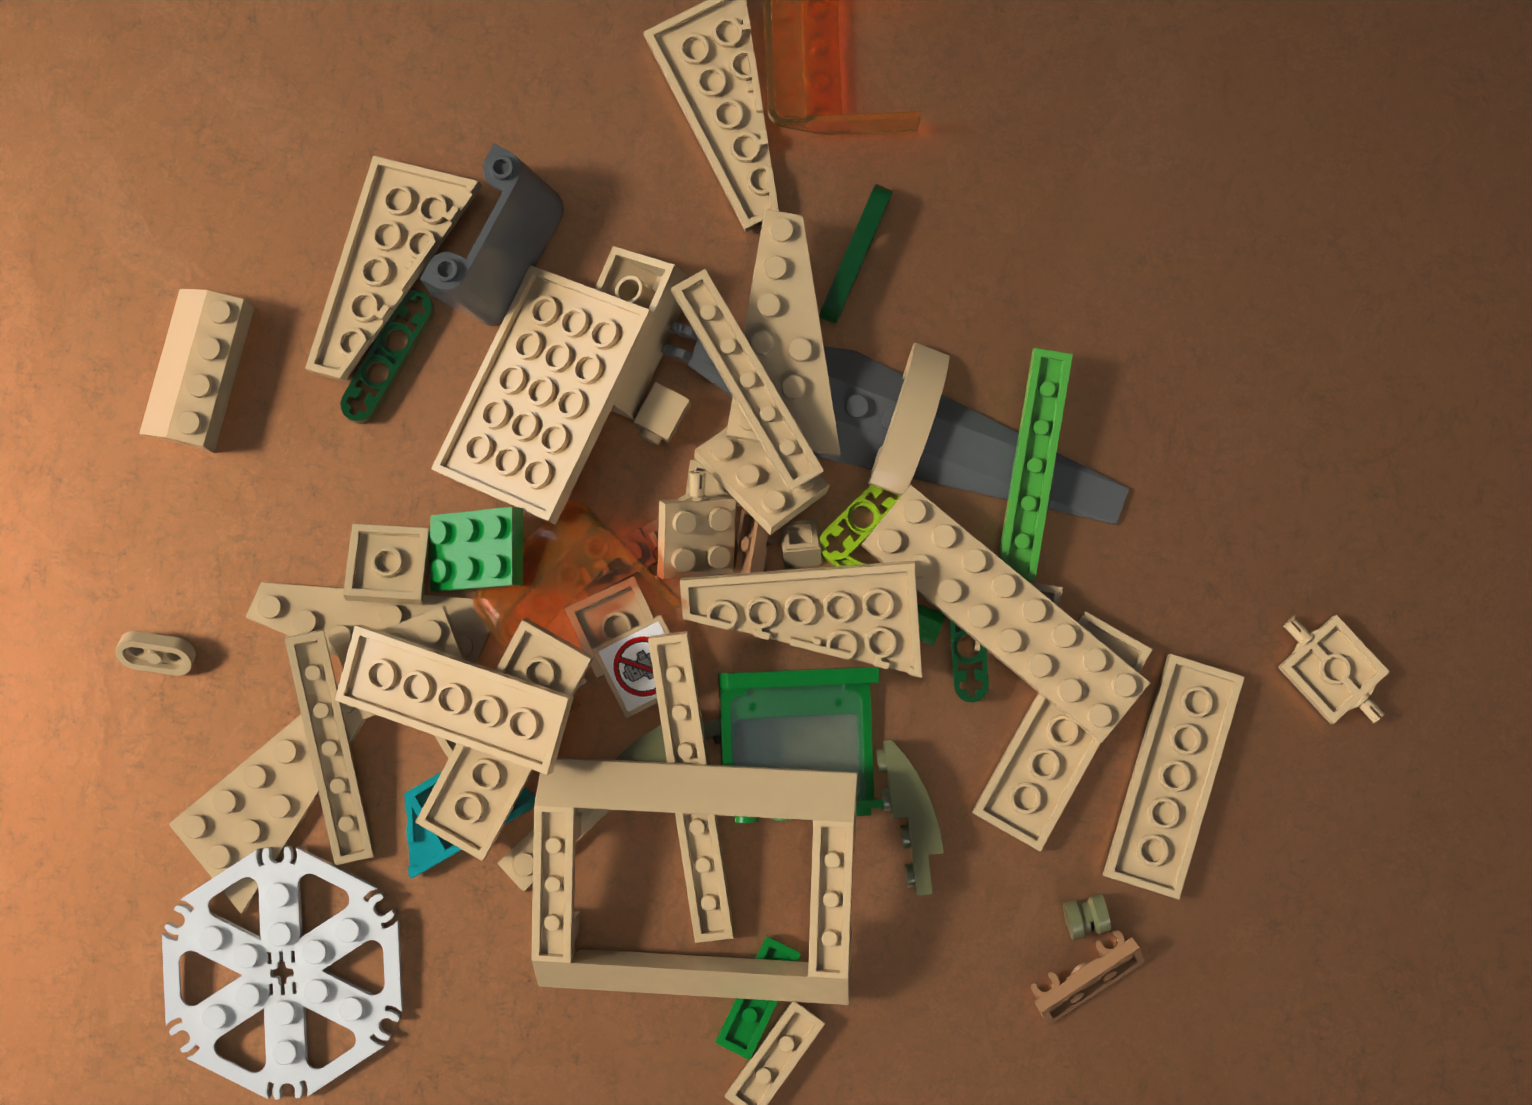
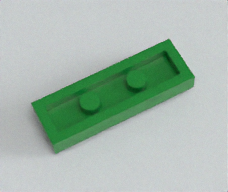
[715,935,801,1060]

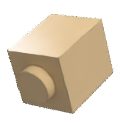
[634,382,691,446]

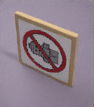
[592,615,670,719]

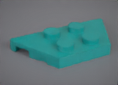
[404,772,536,879]

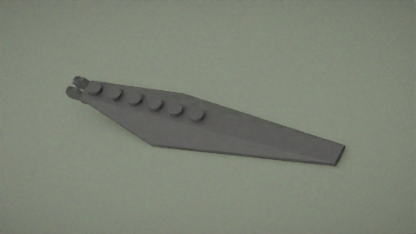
[661,322,1129,525]

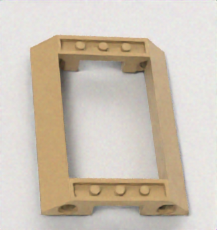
[531,757,858,1005]

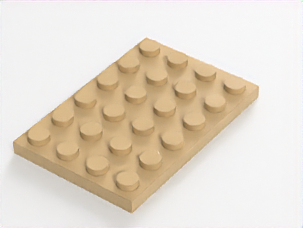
[431,265,656,525]

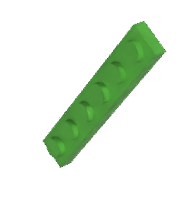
[998,348,1073,582]

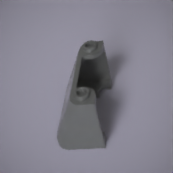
[420,143,564,326]

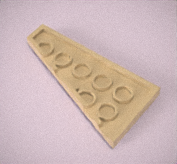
[644,0,779,232]
[305,155,482,382]
[726,209,841,456]
[680,561,922,678]
[246,582,504,664]
[169,682,367,914]

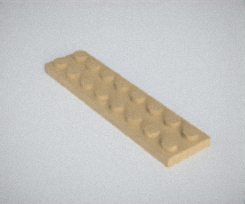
[861,485,1150,743]

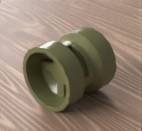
[1063,894,1111,940]

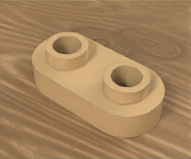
[115,631,196,676]

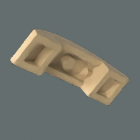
[868,342,950,496]

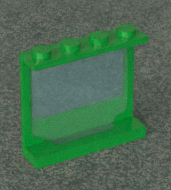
[718,666,884,823]

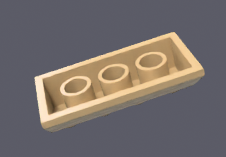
[594,246,689,419]
[139,289,254,453]

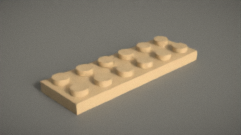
[971,611,1152,852]
[415,618,594,861]
[335,625,574,775]
[1102,654,1245,900]

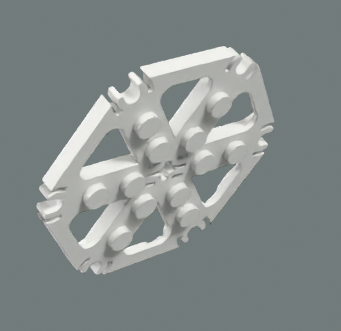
[162,846,404,1100]

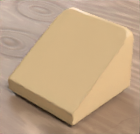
[780,519,822,569]

